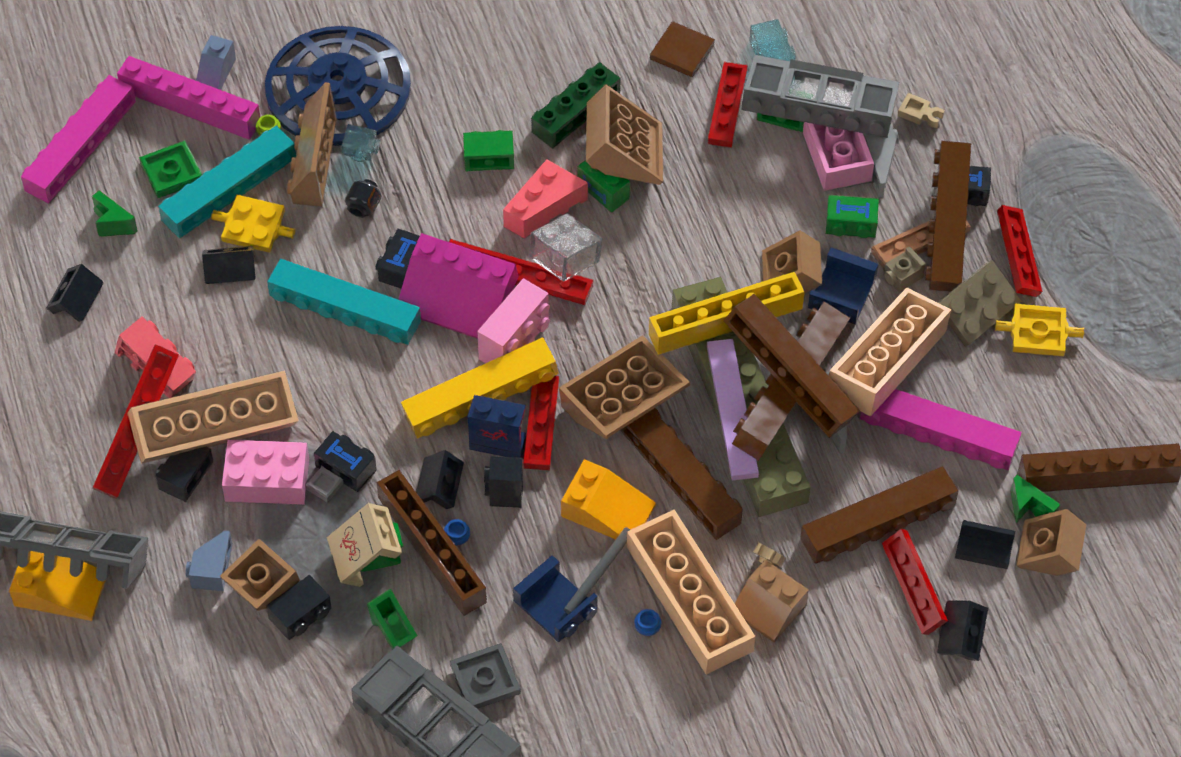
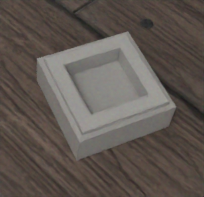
[306,467,343,503]

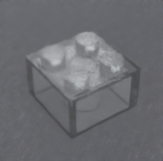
[528,213,603,282]

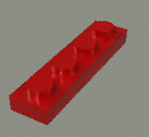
[708,62,748,148]
[997,205,1043,297]
[523,376,559,471]
[882,529,948,635]

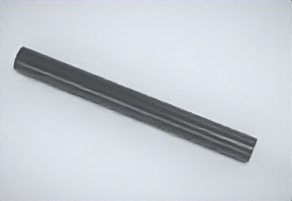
[564,527,630,615]

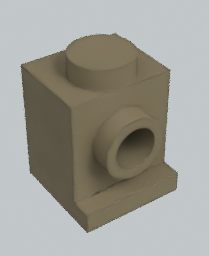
[884,246,926,292]

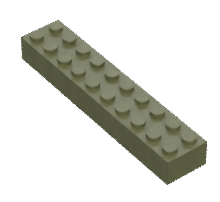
[672,277,811,517]

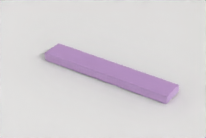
[707,339,759,481]

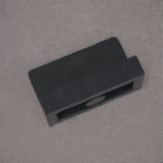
[202,246,256,284]
[46,264,103,322]
[416,450,464,510]
[955,520,1016,570]
[937,601,988,661]

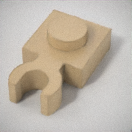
[897,93,944,128]
[753,543,786,567]

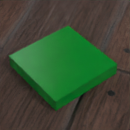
[139,141,202,199]

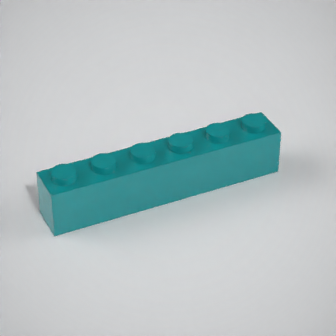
[158,126,296,239]
[267,258,421,345]

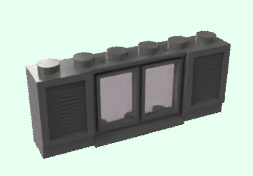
[741,55,900,138]
[0,511,148,588]
[351,646,521,757]

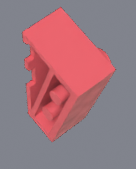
[503,160,588,238]
[114,316,196,398]

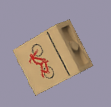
[327,503,402,587]

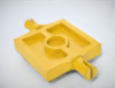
[211,195,296,253]
[995,304,1084,356]

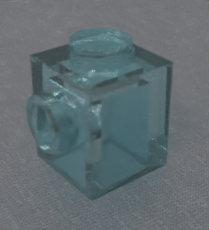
[342,124,381,162]

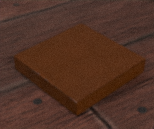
[650,21,715,78]

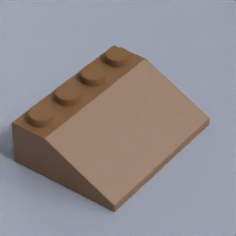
[287,83,337,207]
[586,85,663,185]
[559,335,690,439]

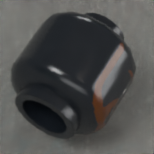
[345,179,382,218]

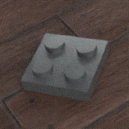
[450,643,521,709]

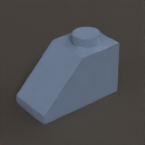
[196,35,236,90]
[185,531,232,591]

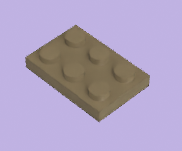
[938,260,1022,346]

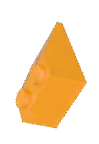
[561,459,656,544]
[9,551,106,621]

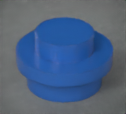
[444,519,470,545]
[634,609,662,636]

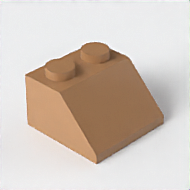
[762,230,822,293]
[1016,509,1086,576]
[220,539,300,611]
[734,560,809,642]

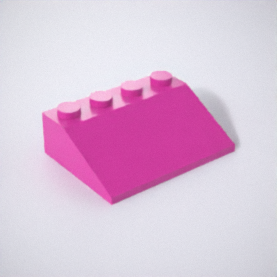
[398,233,518,339]

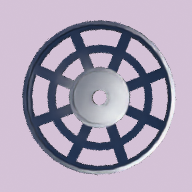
[265,26,411,146]

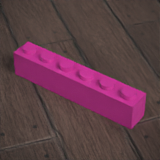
[117,56,260,140]
[21,75,136,204]
[860,389,1022,471]

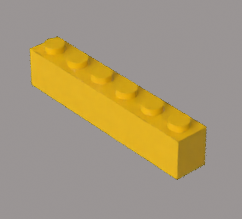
[649,272,805,355]
[401,337,559,439]

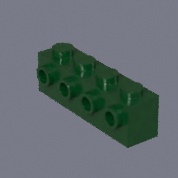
[531,62,621,149]

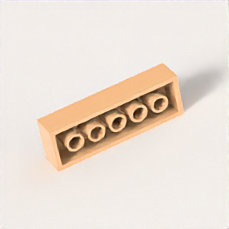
[829,288,951,416]
[128,371,299,464]
[627,510,755,675]

